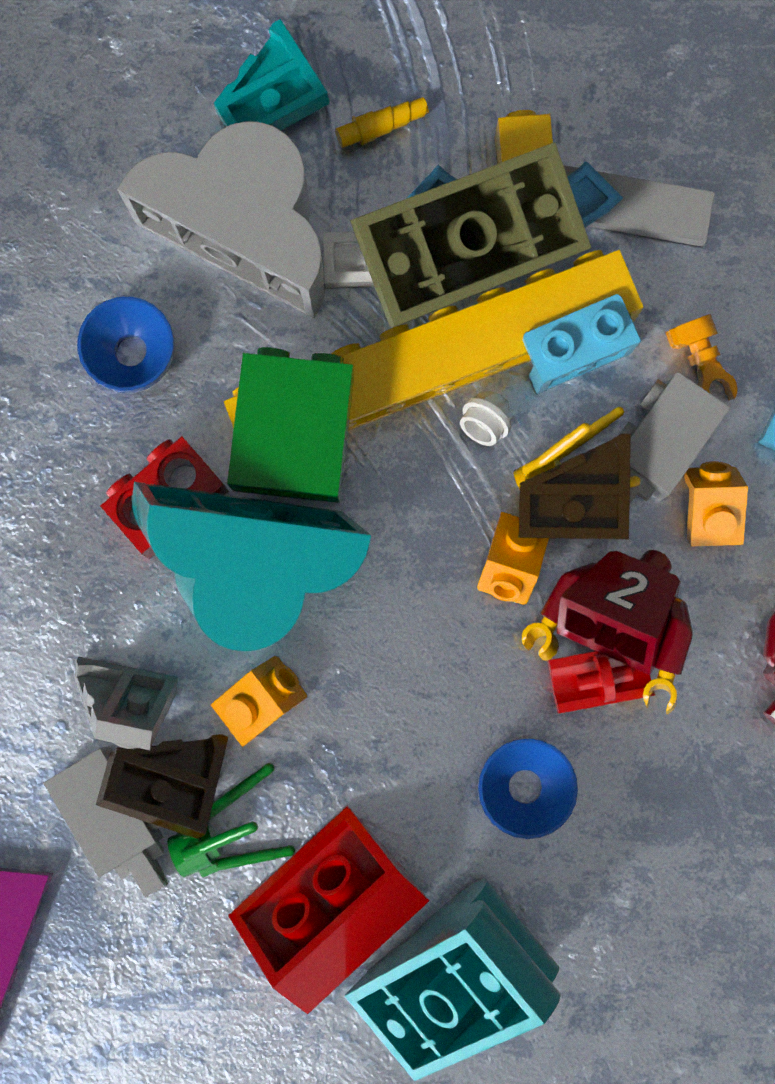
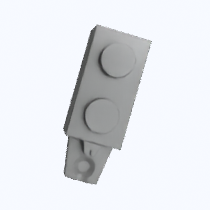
[618,371,730,504]
[43,746,169,898]

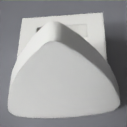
[323,231,374,288]

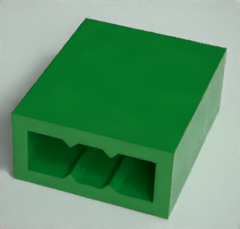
[227,347,354,503]

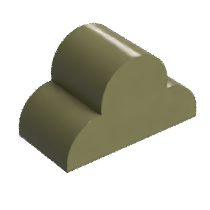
[350,142,592,327]

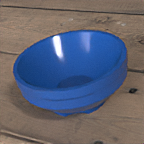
[77,296,175,393]
[478,738,578,839]

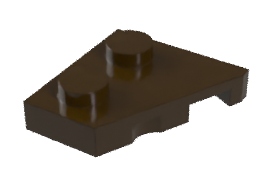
[519,434,631,540]
[96,734,228,839]

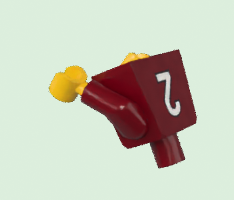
[522,550,693,714]

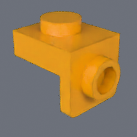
[684,461,748,547]
[477,512,549,605]
[210,656,307,747]

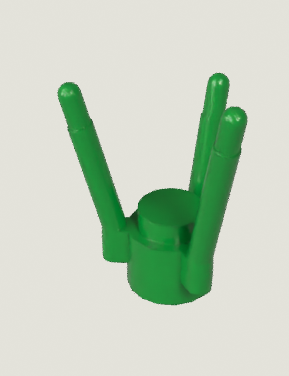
[167,763,295,878]

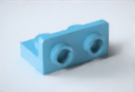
[522,294,641,395]

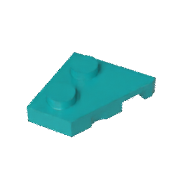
[213,19,330,131]

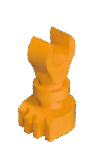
[665,314,738,400]

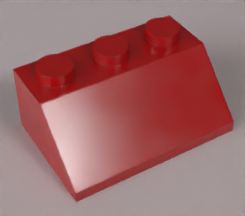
[228,806,429,1015]

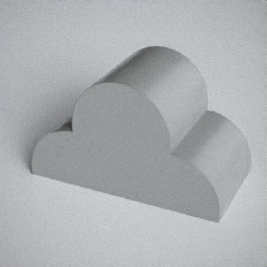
[117,121,325,318]

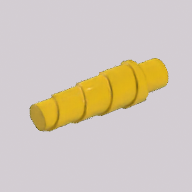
[335,97,429,148]

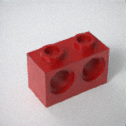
[100,436,229,559]

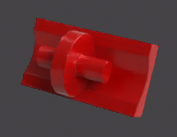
[547,651,655,714]

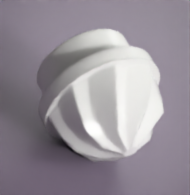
[460,391,514,446]

